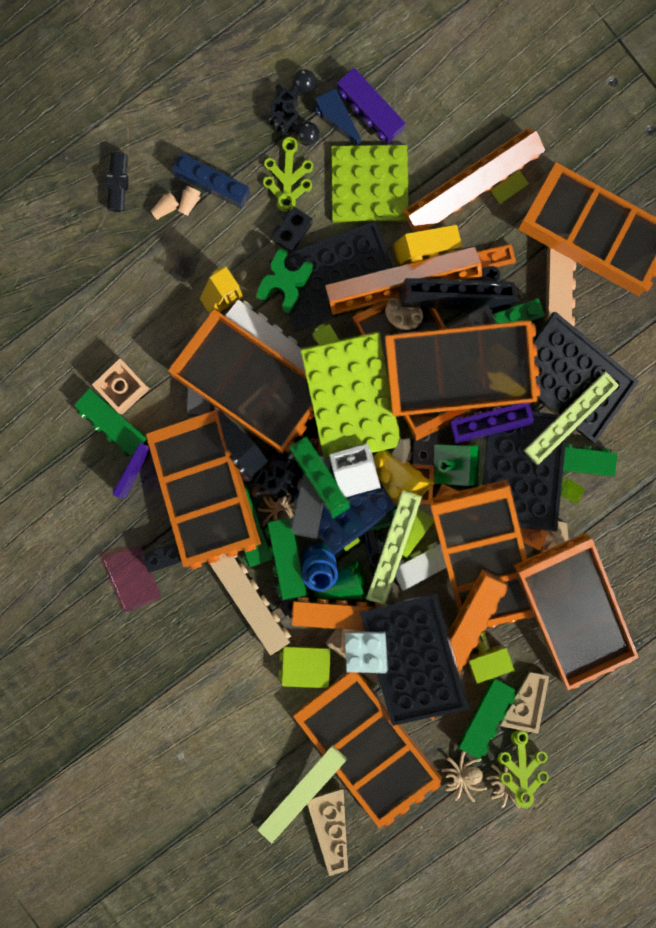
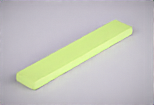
[523,372,619,465]
[366,490,422,605]
[258,745,347,844]

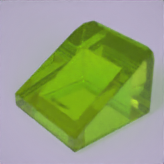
[561,479,585,505]

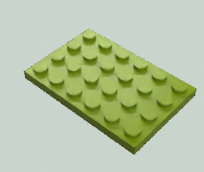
[301,332,400,458]

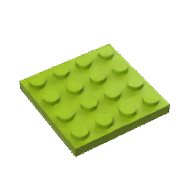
[332,145,408,223]

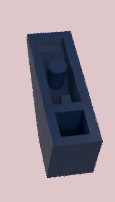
[314,89,361,146]

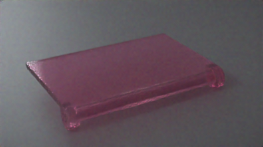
[103,545,162,613]

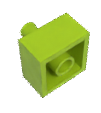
[467,632,514,683]

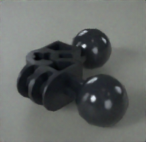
[268,69,320,146]
[239,442,300,499]

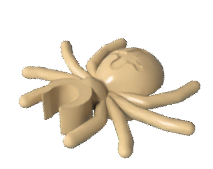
[258,495,296,527]
[441,751,487,802]
[486,758,527,809]

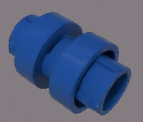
[301,543,338,592]

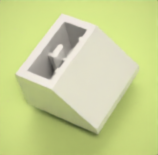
[330,444,380,497]

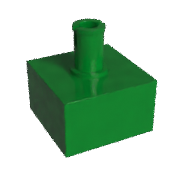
[433,444,479,486]

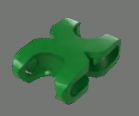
[257,248,313,314]

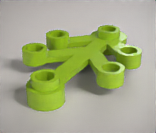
[263,137,313,212]
[498,730,549,808]

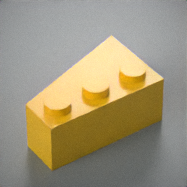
[392,225,463,267]
[200,267,243,314]
[373,450,435,506]

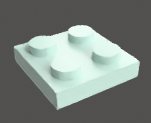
[345,631,387,673]

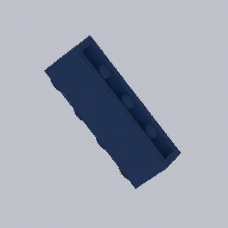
[172,153,251,209]

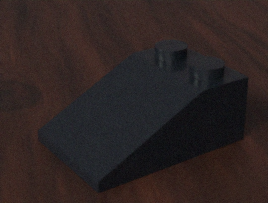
[218,410,268,477]

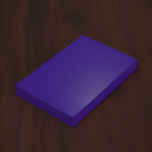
[112,443,151,498]

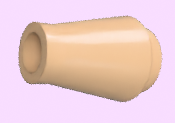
[178,186,201,216]
[151,192,179,220]

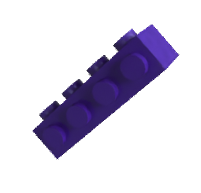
[337,68,406,144]
[450,402,534,444]

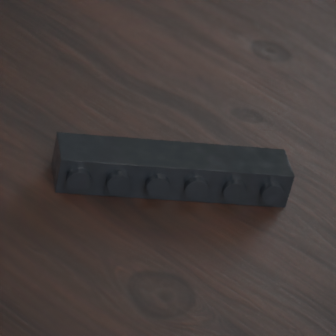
[398,278,518,311]

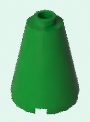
[314,561,369,601]

